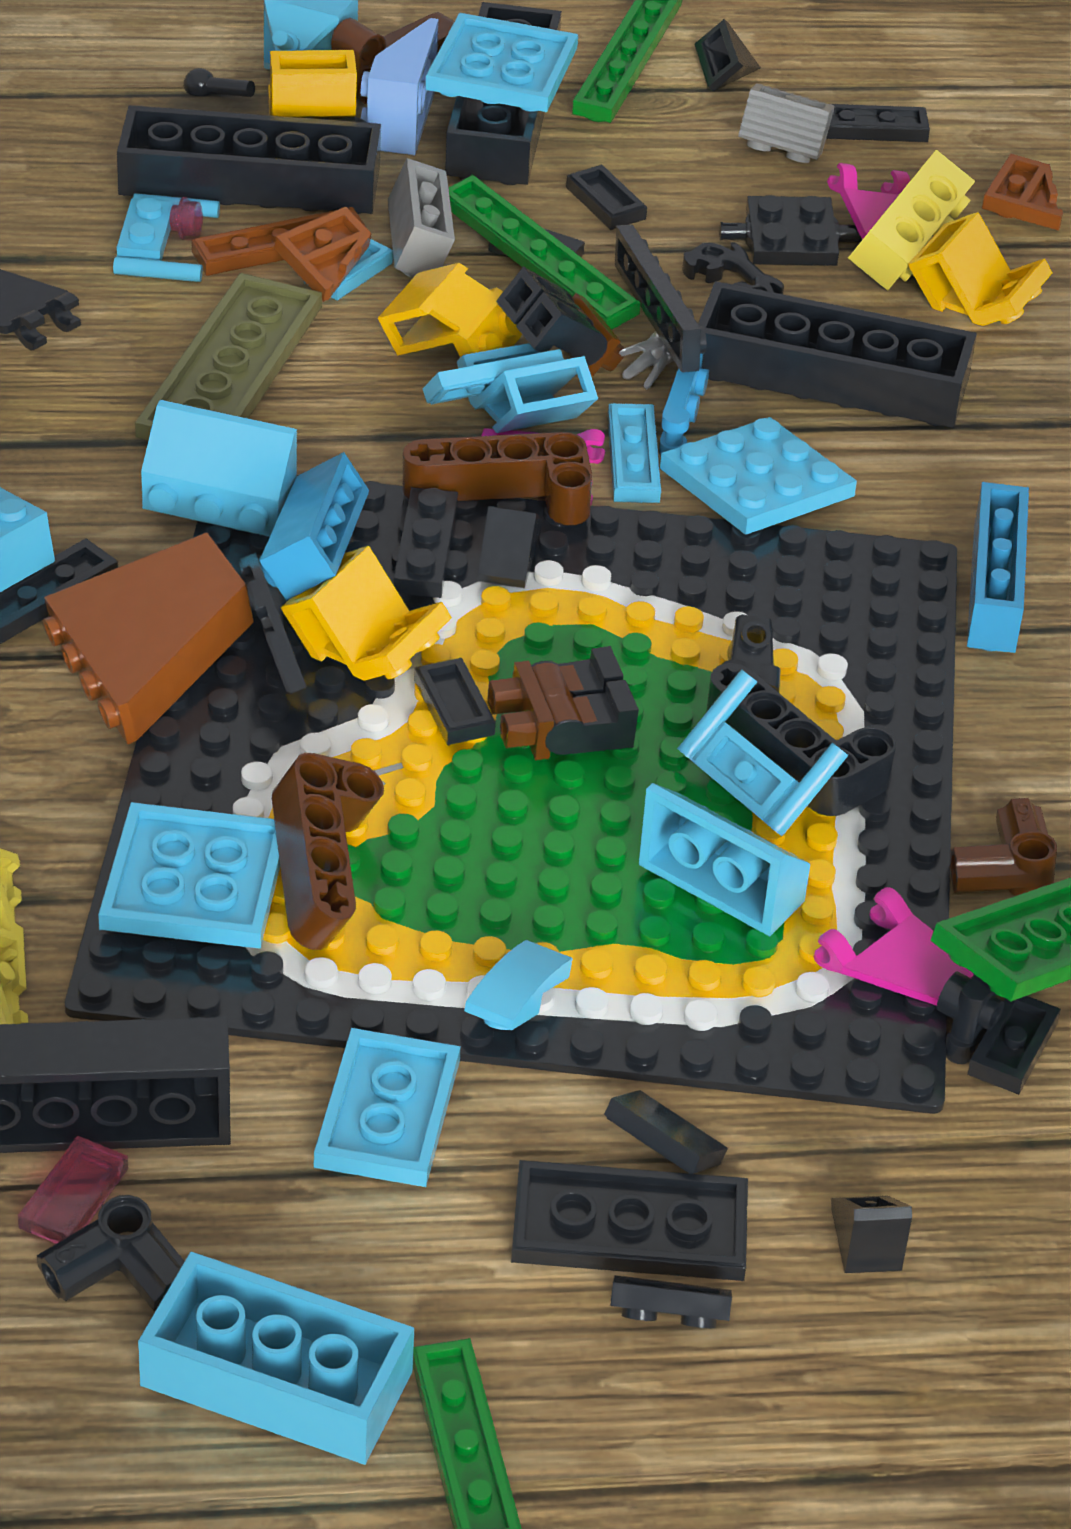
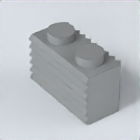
[738,83,835,163]

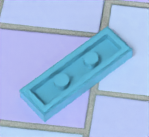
[423,349,564,405]
[607,403,661,503]

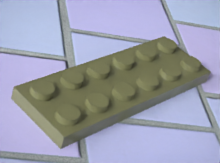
[135,273,322,441]

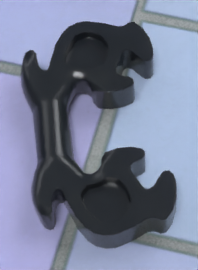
[682,242,784,294]

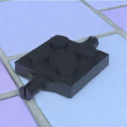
[719,195,862,266]

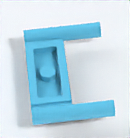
[113,193,220,282]
[677,669,848,836]

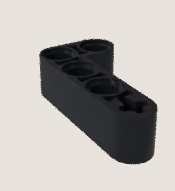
[706,663,896,816]

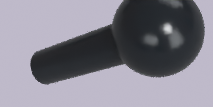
[184,68,255,97]

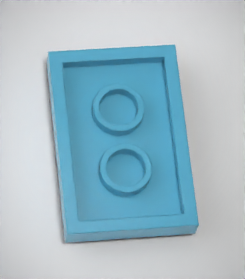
[314,1028,461,1187]

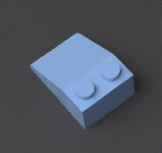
[361,18,439,155]

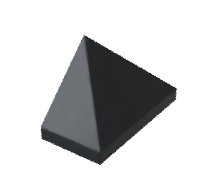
[694,19,761,91]

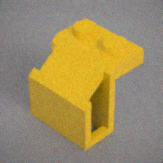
[268,50,357,119]
[908,212,1053,326]
[377,263,522,358]
[280,546,452,681]

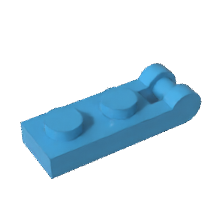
[659,354,709,455]

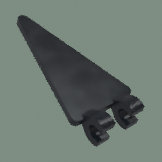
[0,269,81,350]

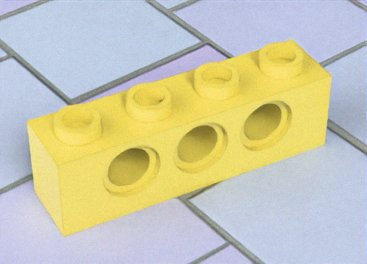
[848,150,975,291]

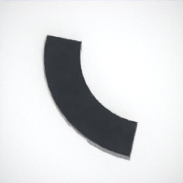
[238,553,307,694]

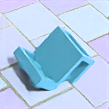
[457,343,598,433]

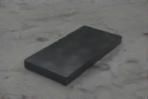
[511,1160,748,1281]

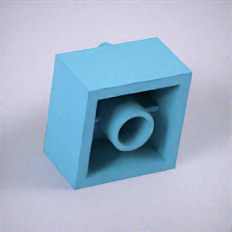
[264,0,358,70]

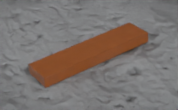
[192,207,367,276]

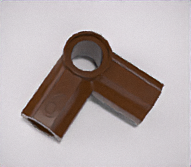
[950,798,1057,896]

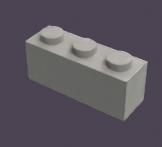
[388,158,455,278]

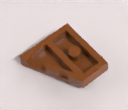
[982,154,1063,231]
[274,207,372,302]

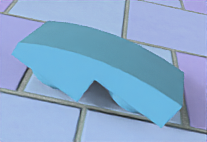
[464,940,573,1030]

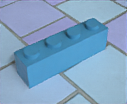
[259,452,369,600]
[967,482,1029,653]

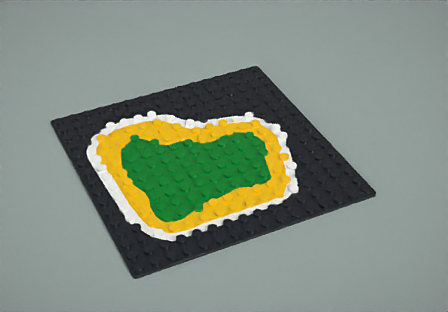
[65,475,957,1114]

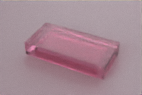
[18,1136,128,1244]

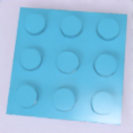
[426,13,578,112]
[660,417,857,535]
[98,802,280,949]

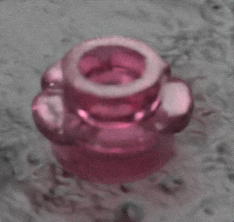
[170,197,203,240]

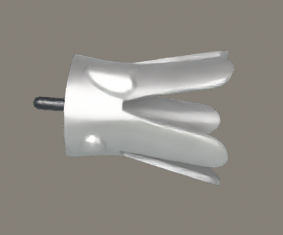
[619,331,674,390]

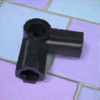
[37,1195,185,1312]

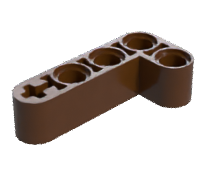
[331,12,455,104]
[402,432,592,525]
[271,753,384,950]

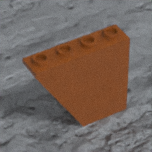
[43,533,254,744]

